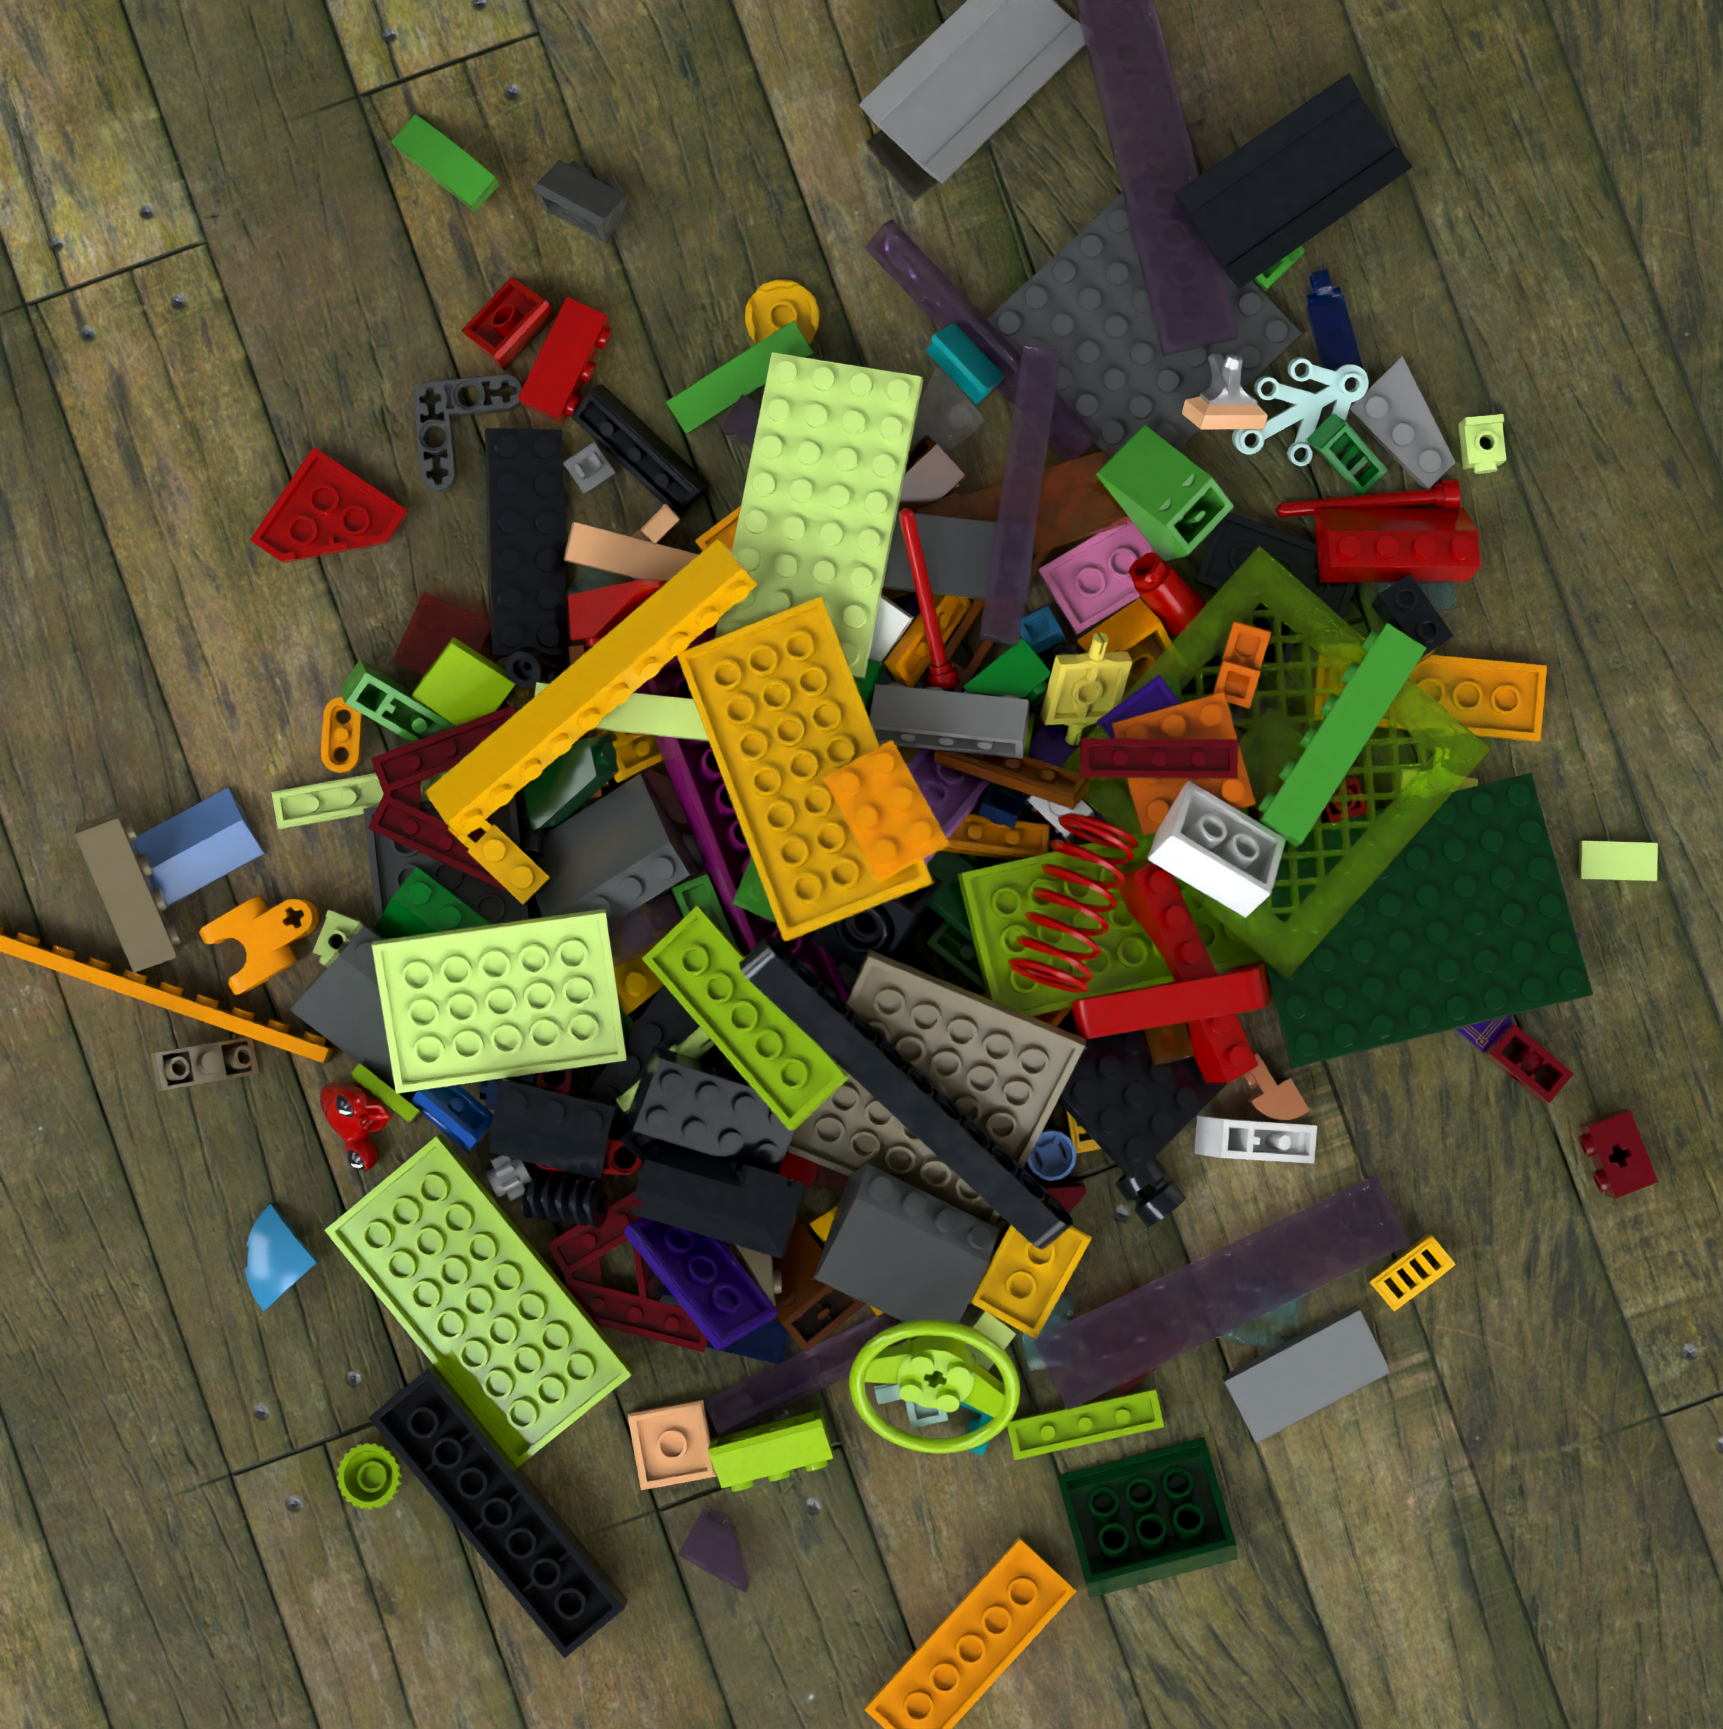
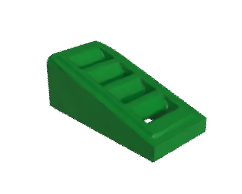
[1307,414,1388,495]

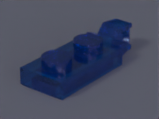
[1305,269,1363,371]

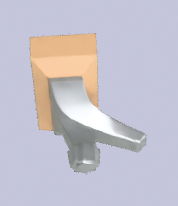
[1182,354,1268,429]

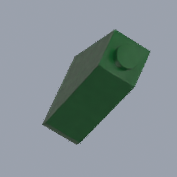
[523,734,619,830]

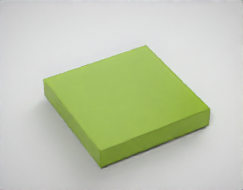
[411,637,516,726]

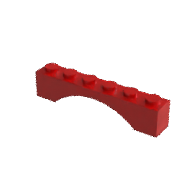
[1112,859,1259,1083]

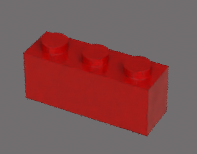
[517,296,613,425]

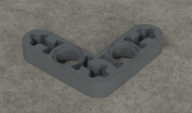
[414,374,523,493]

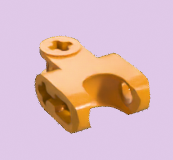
[199,895,320,995]

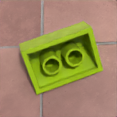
[708,1409,834,1492]

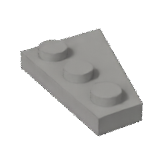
[1348,356,1456,489]

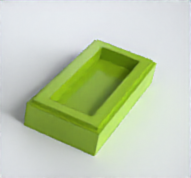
[351,1063,421,1124]

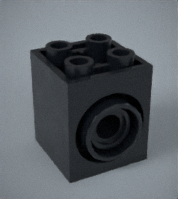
[812,873,943,973]

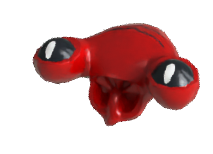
[320,1082,393,1172]

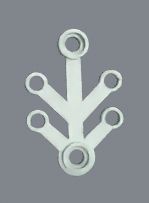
[1232,357,1369,466]

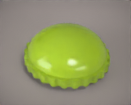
[337,1443,402,1510]

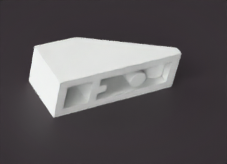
[1194,1116,1317,1164]

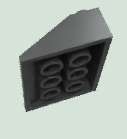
[532,773,702,929]
[290,920,418,1102]
[814,1164,999,1323]

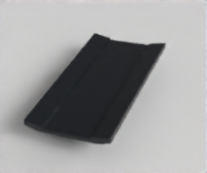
[1174,73,1413,289]

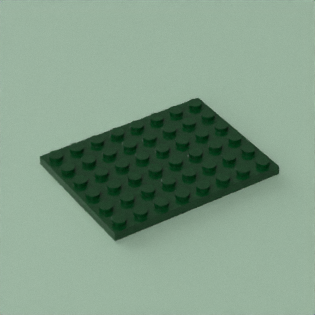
[1250,773,1593,1069]

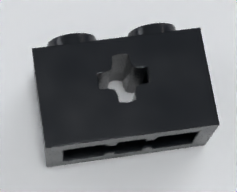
[1371,574,1454,665]

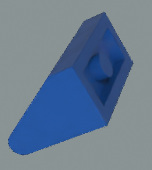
[412,1085,493,1155]

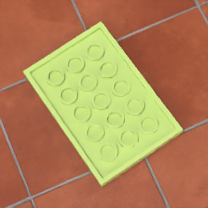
[372,909,627,1094]

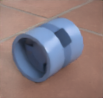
[1026,1128,1077,1181]

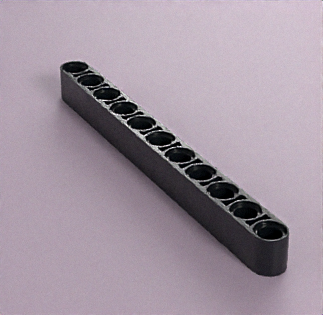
[739,935,1073,1250]

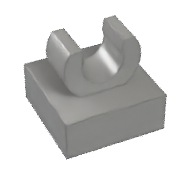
[563,442,616,496]

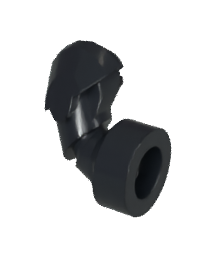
[506,647,569,688]

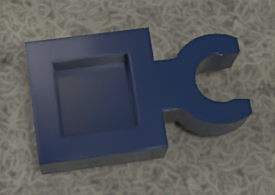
[978,783,1026,829]

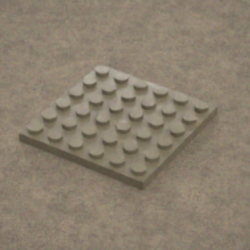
[787,950,1085,1226]

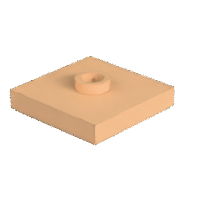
[627,1399,717,1490]

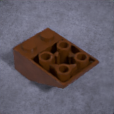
[736,1217,866,1353]

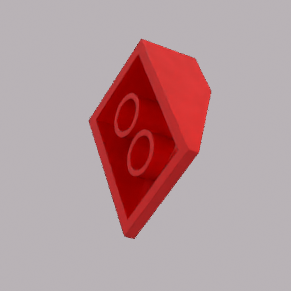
[568,579,668,648]

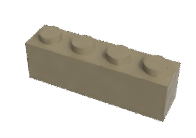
[74,809,183,973]

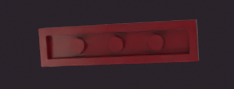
[1079,738,1238,779]

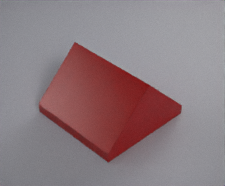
[461,276,555,371]

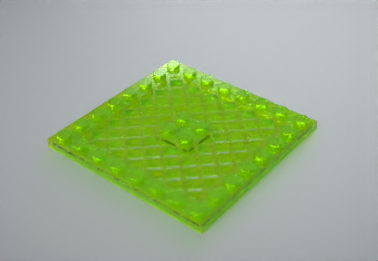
[1061,546,1491,979]

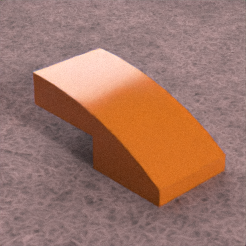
[1213,620,1271,708]

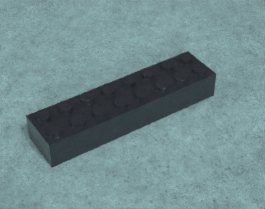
[369,1365,628,1659]

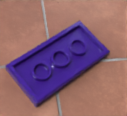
[623,1217,779,1352]

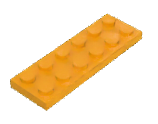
[1311,644,1547,742]
[864,1536,1077,1729]

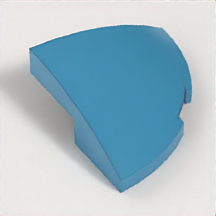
[245,1203,319,1311]

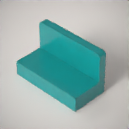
[925,322,1006,405]

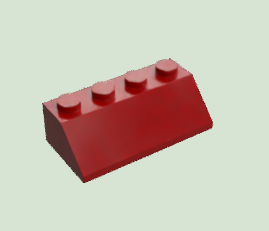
[1314,508,1481,583]

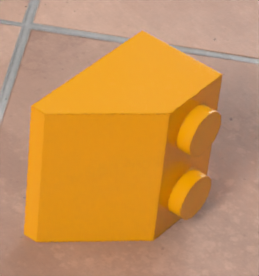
[1077,598,1186,702]

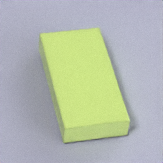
[1578,841,1658,881]

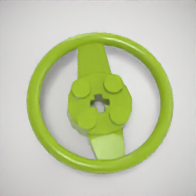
[849,1319,1020,1454]

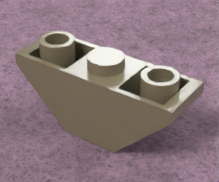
[151,1037,259,1092]

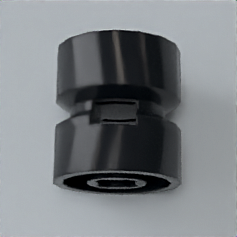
[1115,1157,1186,1227]

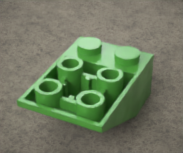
[1095,425,1234,561]

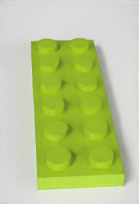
[642,906,850,1131]

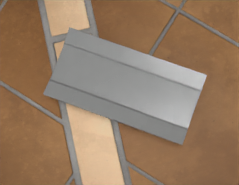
[860,0,1094,184]

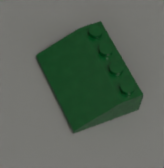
[1057,1437,1237,1598]

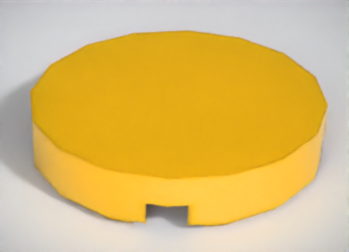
[745,279,820,344]

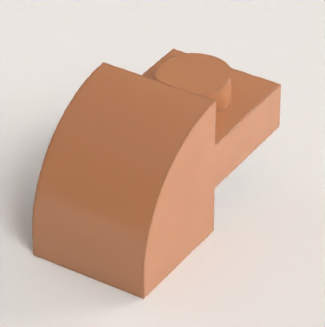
[1242,1052,1310,1120]

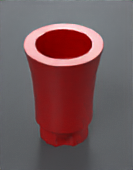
[1128,552,1206,636]

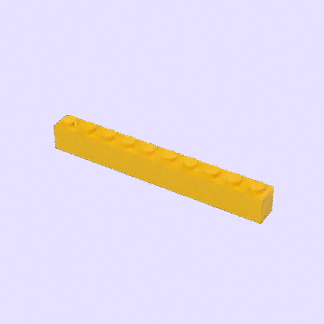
[425,539,758,837]

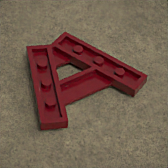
[368,705,518,893]
[546,1190,708,1352]

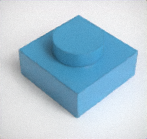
[1014,605,1066,654]

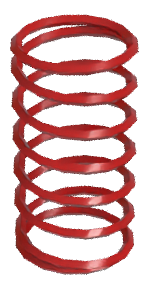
[1008,813,1139,993]

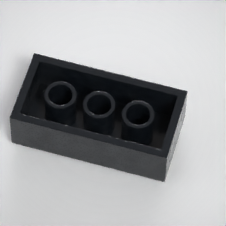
[627,1045,795,1174]

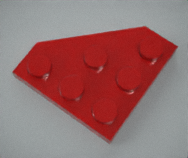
[250,447,409,563]

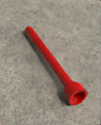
[1276,479,1460,517]
[899,508,960,690]

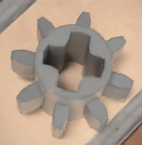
[486,1155,533,1201]

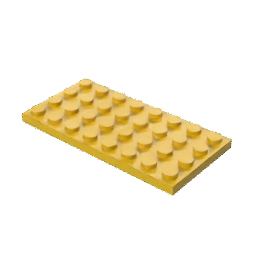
[677,596,933,942]

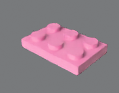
[1038,516,1156,636]

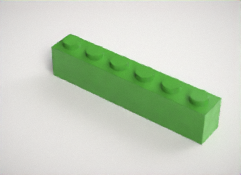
[1257,623,1427,847]

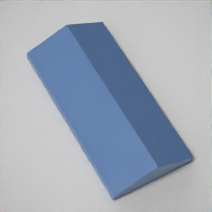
[135,787,265,906]

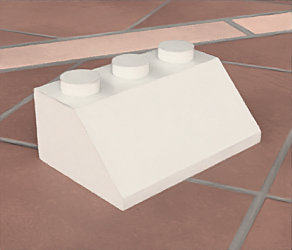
[1148,781,1286,918]

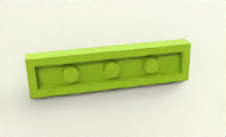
[1007,1387,1164,1460]

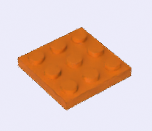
[1111,692,1256,836]

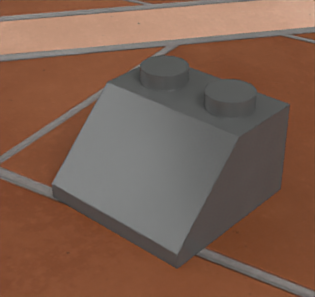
[534,160,629,244]

